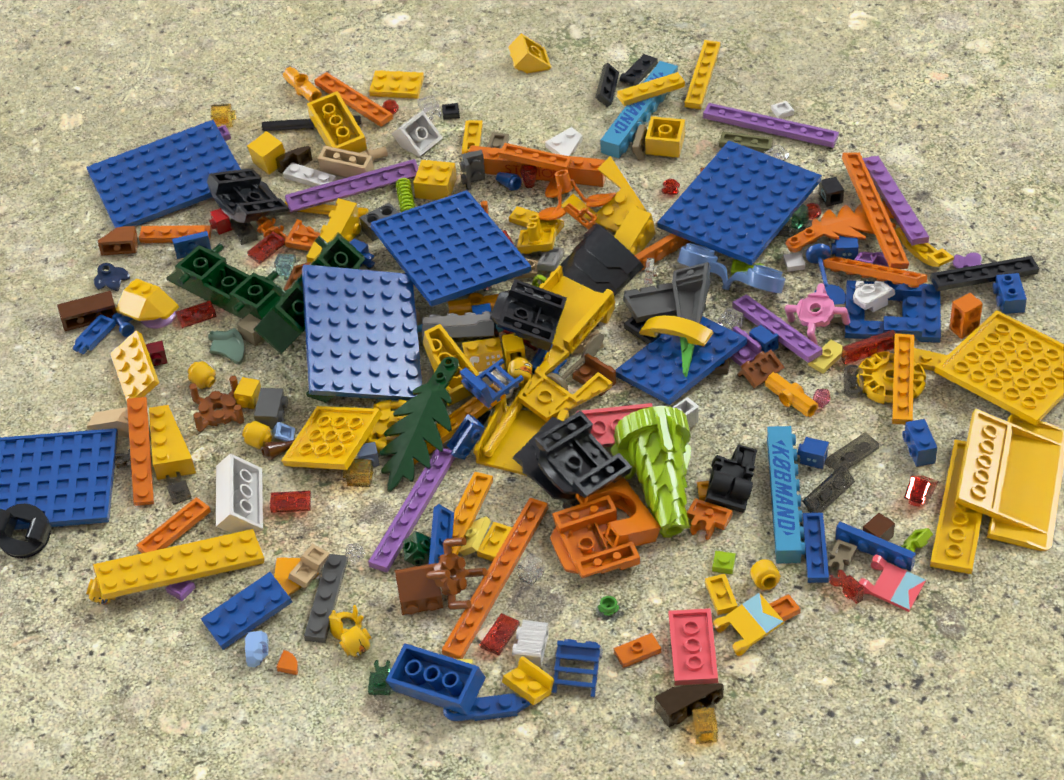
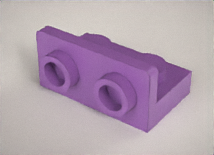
[730,326,761,366]

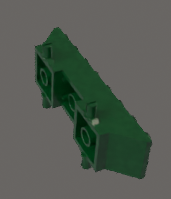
[253,232,365,354]
[166,243,281,320]

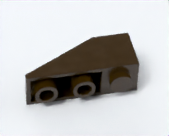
[654,683,724,728]

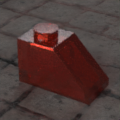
[904,474,939,507]

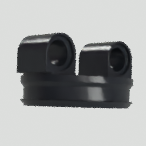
[0,504,51,559]

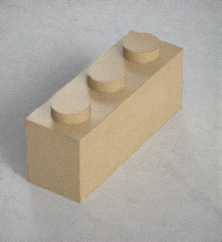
[318,146,375,178]

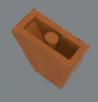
[98,226,138,256]

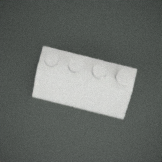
[216,453,263,534]

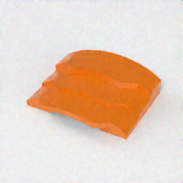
[550,495,640,579]

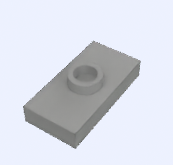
[537,247,564,271]

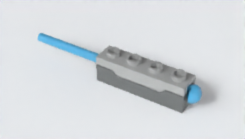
[417,311,505,342]

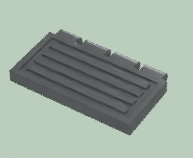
[623,283,706,323]

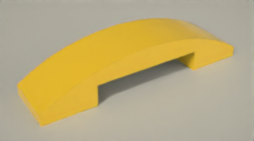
[895,227,954,267]
[639,315,713,346]

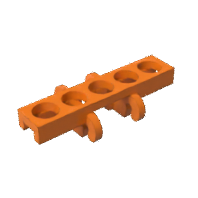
[563,203,597,230]
[256,217,287,246]

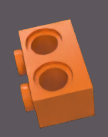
[949,293,983,339]

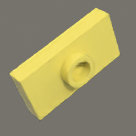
[808,340,846,374]
[459,516,491,556]

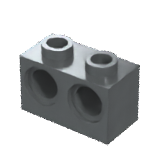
[360,203,400,241]

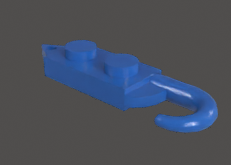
[443,693,530,721]

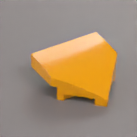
[274,558,319,596]

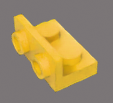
[502,657,554,705]

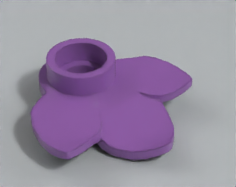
[952,252,982,269]

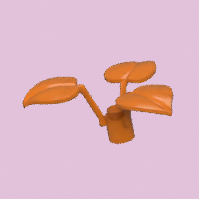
[538,170,616,221]

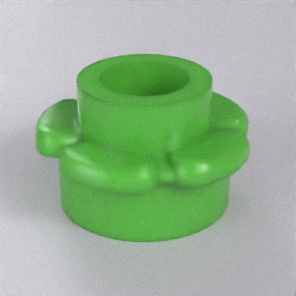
[598,596,619,616]

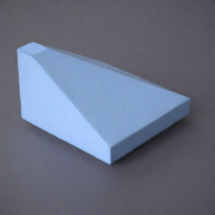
[272,422,295,442]

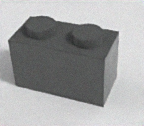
[254,388,288,429]

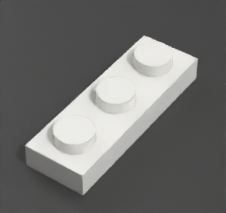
[283,163,337,187]

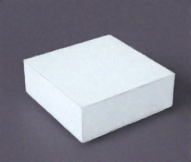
[771,101,794,119]
[783,252,805,272]

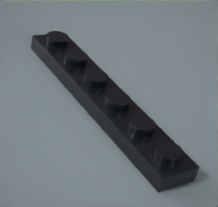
[930,256,1039,292]

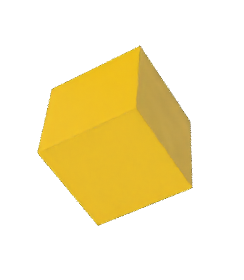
[247,131,286,175]

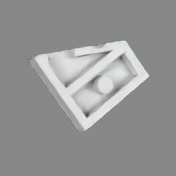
[545,127,582,156]

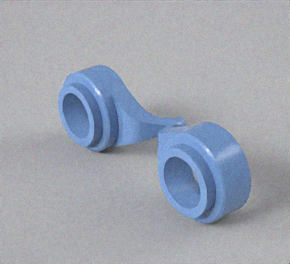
[677,243,786,293]

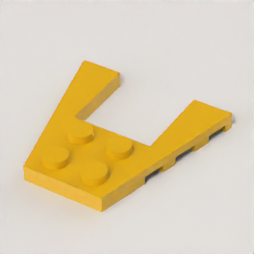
[562,157,646,233]
[518,342,613,422]

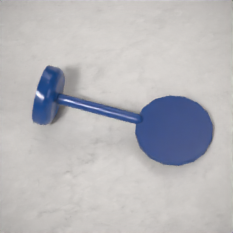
[805,244,846,305]

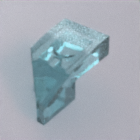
[274,254,296,281]

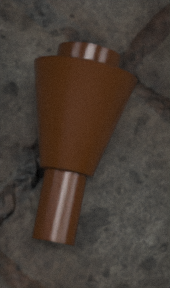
[261,439,295,461]

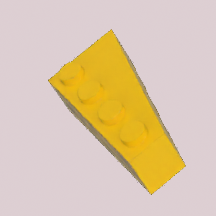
[614,207,656,255]

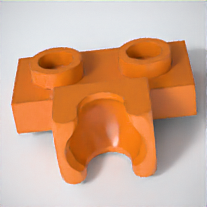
[687,498,732,540]

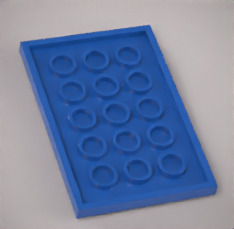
[615,316,748,405]

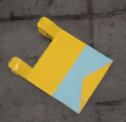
[713,593,784,656]

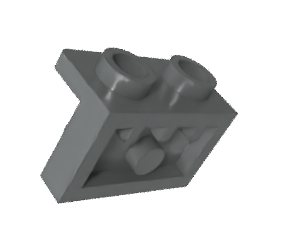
[459,150,485,190]

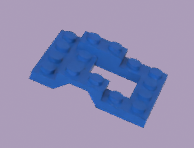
[845,280,941,343]

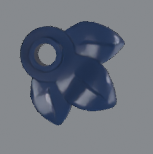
[94,263,130,291]

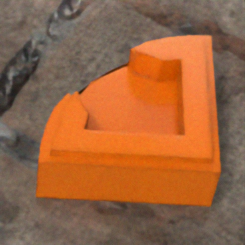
[276,650,298,675]

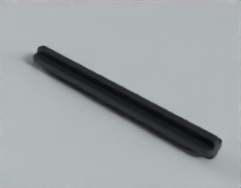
[262,115,362,131]

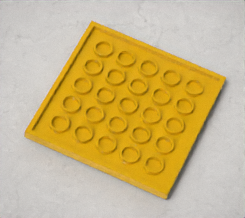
[934,310,1064,426]

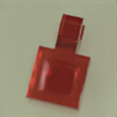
[829,569,864,604]

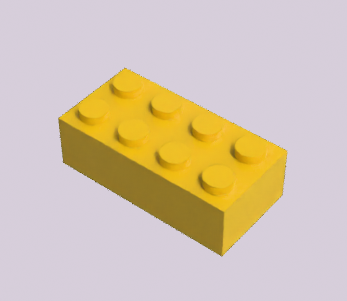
[307,91,367,153]

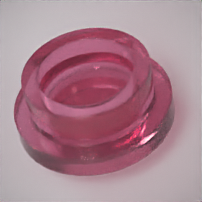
[813,388,831,408]

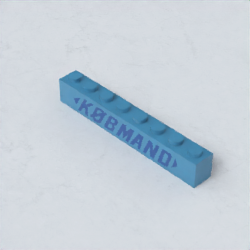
[600,61,678,158]
[767,426,805,564]

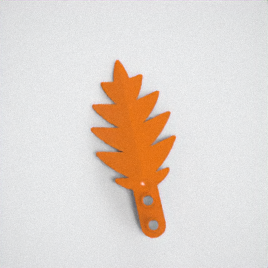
[786,201,896,252]

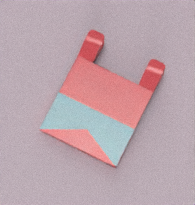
[857,555,926,612]

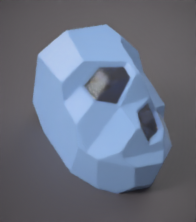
[245,631,269,668]

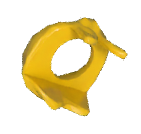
[328,605,364,640]

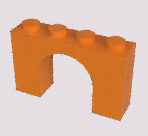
[575,477,661,548]

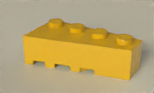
[306,198,361,262]
[423,324,479,407]
[149,405,196,480]

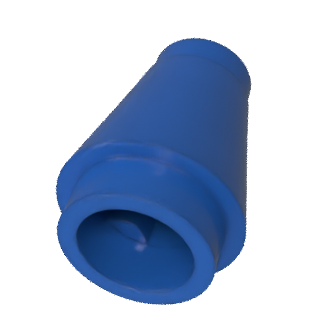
[496,172,522,191]

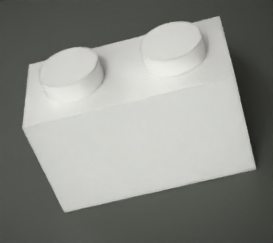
[391,111,443,157]

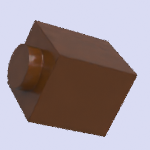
[863,513,895,541]

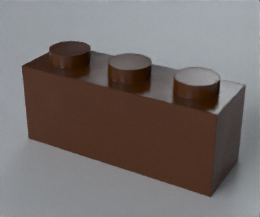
[57,290,117,332]

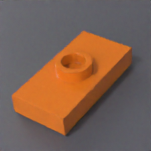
[614,633,661,668]

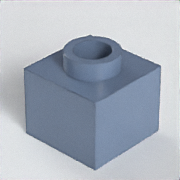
[357,442,380,470]

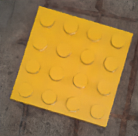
[281,406,382,470]

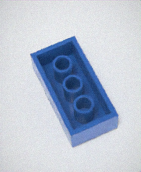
[386,643,486,716]

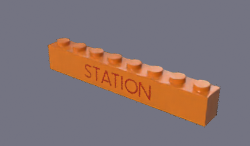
[468,145,606,187]

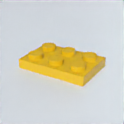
[369,70,424,99]

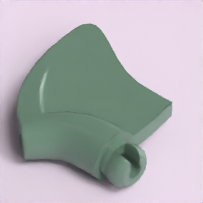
[208,328,245,364]

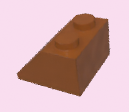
[395,563,443,615]

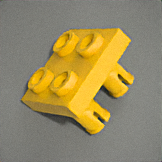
[517,214,557,254]

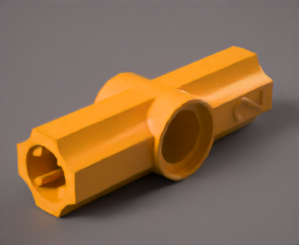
[283,66,322,102]
[448,293,499,316]
[765,372,818,417]

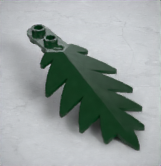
[380,357,459,492]

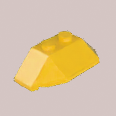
[116,278,179,321]

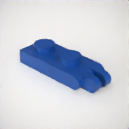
[73,314,116,354]

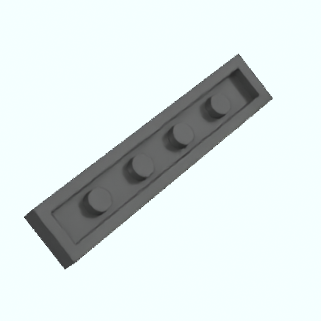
[304,554,348,643]

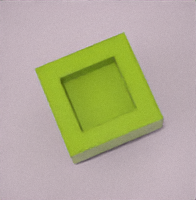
[712,551,736,575]

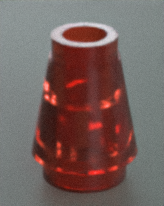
[520,164,537,188]

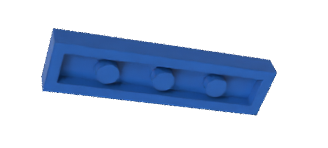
[429,504,454,564]
[802,513,829,583]
[835,521,916,571]

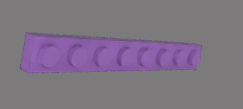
[703,103,839,148]
[863,156,929,245]
[285,159,418,213]
[368,448,456,573]

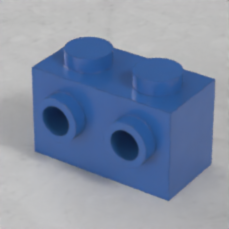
[992,273,1027,314]
[902,419,937,467]

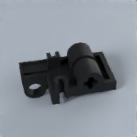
[705,444,757,513]

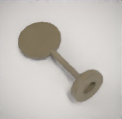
[547,333,604,391]

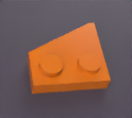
[285,219,320,251]

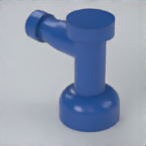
[112,313,135,337]

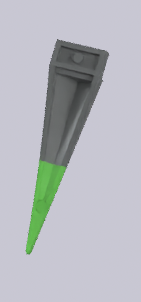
[672,262,711,377]

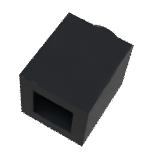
[819,176,844,207]

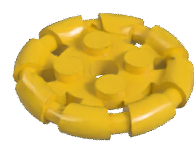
[856,351,926,405]
[364,399,408,453]

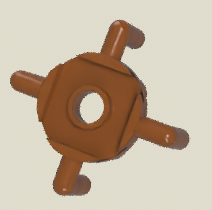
[189,376,244,432]
[427,537,487,610]

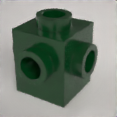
[403,531,431,566]

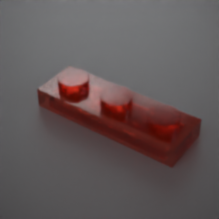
[841,330,896,365]

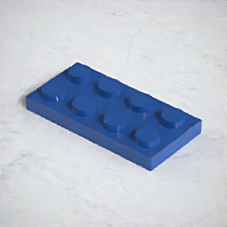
[201,572,293,650]

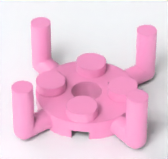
[785,283,850,345]

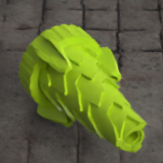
[611,406,691,538]

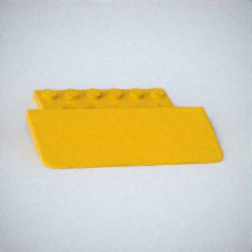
[955,409,1064,551]

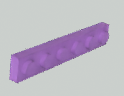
[732,294,823,363]

